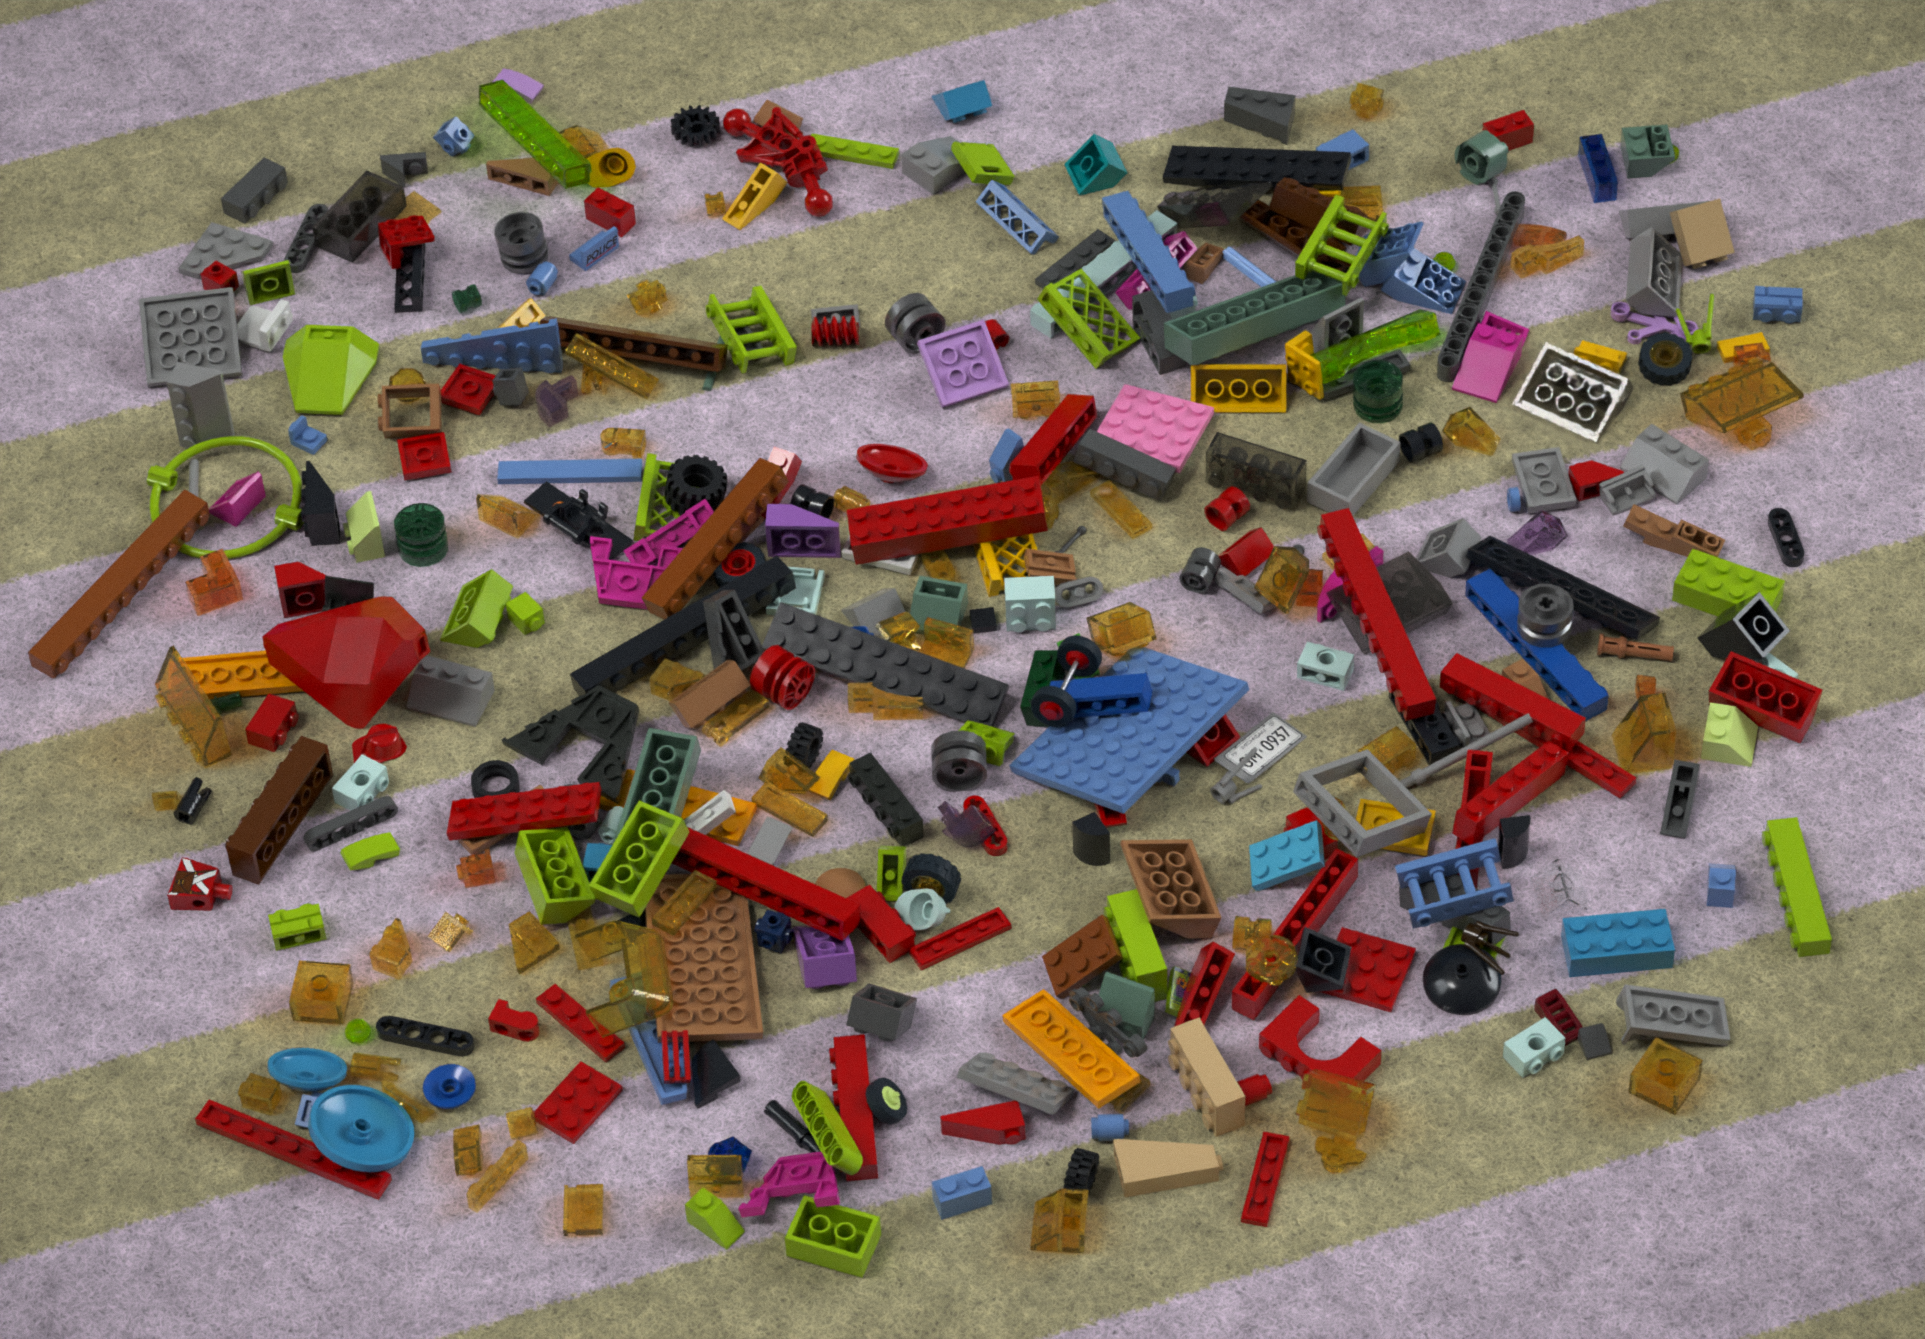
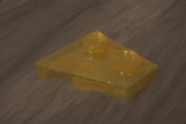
[1340,185,1383,222]
[509,911,560,974]

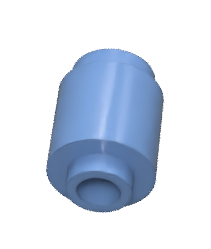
[526,262,558,296]
[1091,1114,1129,1141]

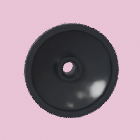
[1423,944,1502,1015]

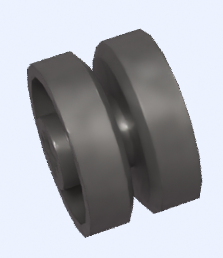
[885,293,946,354]
[1517,584,1573,647]
[931,730,987,792]

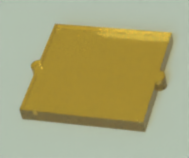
[386,191,441,224]

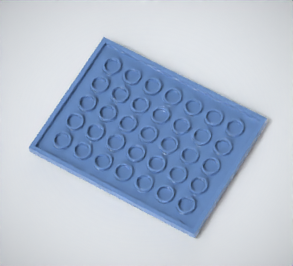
[1009,644,1250,814]

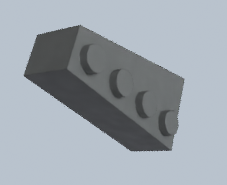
[1399,874,1511,945]

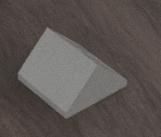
[841,588,909,637]

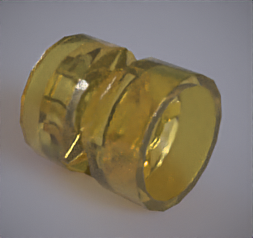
[1232,916,1272,952]

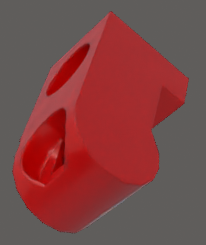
[488,999,540,1042]

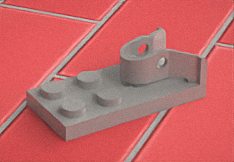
[1616,984,1730,1046]

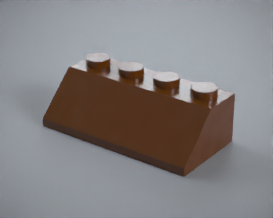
[1268,177,1368,246]

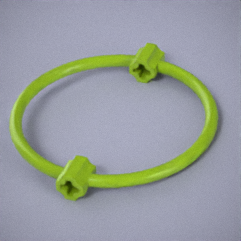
[146,436,304,560]

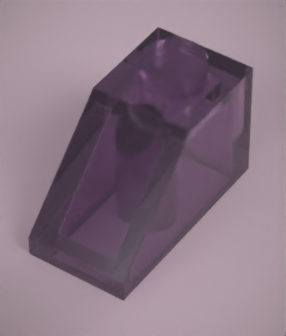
[1507,510,1568,555]

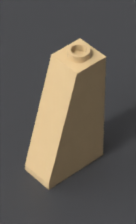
[1113,1139,1223,1198]

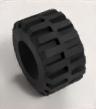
[664,455,727,516]

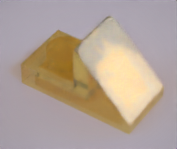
[875,612,921,651]

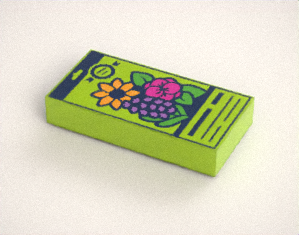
[1165,966,1191,1017]

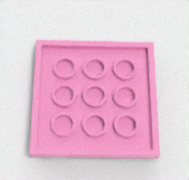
[1096,384,1214,473]

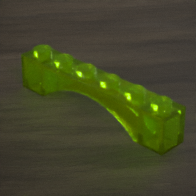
[1310,309,1440,384]

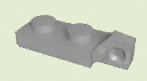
[1214,567,1278,614]

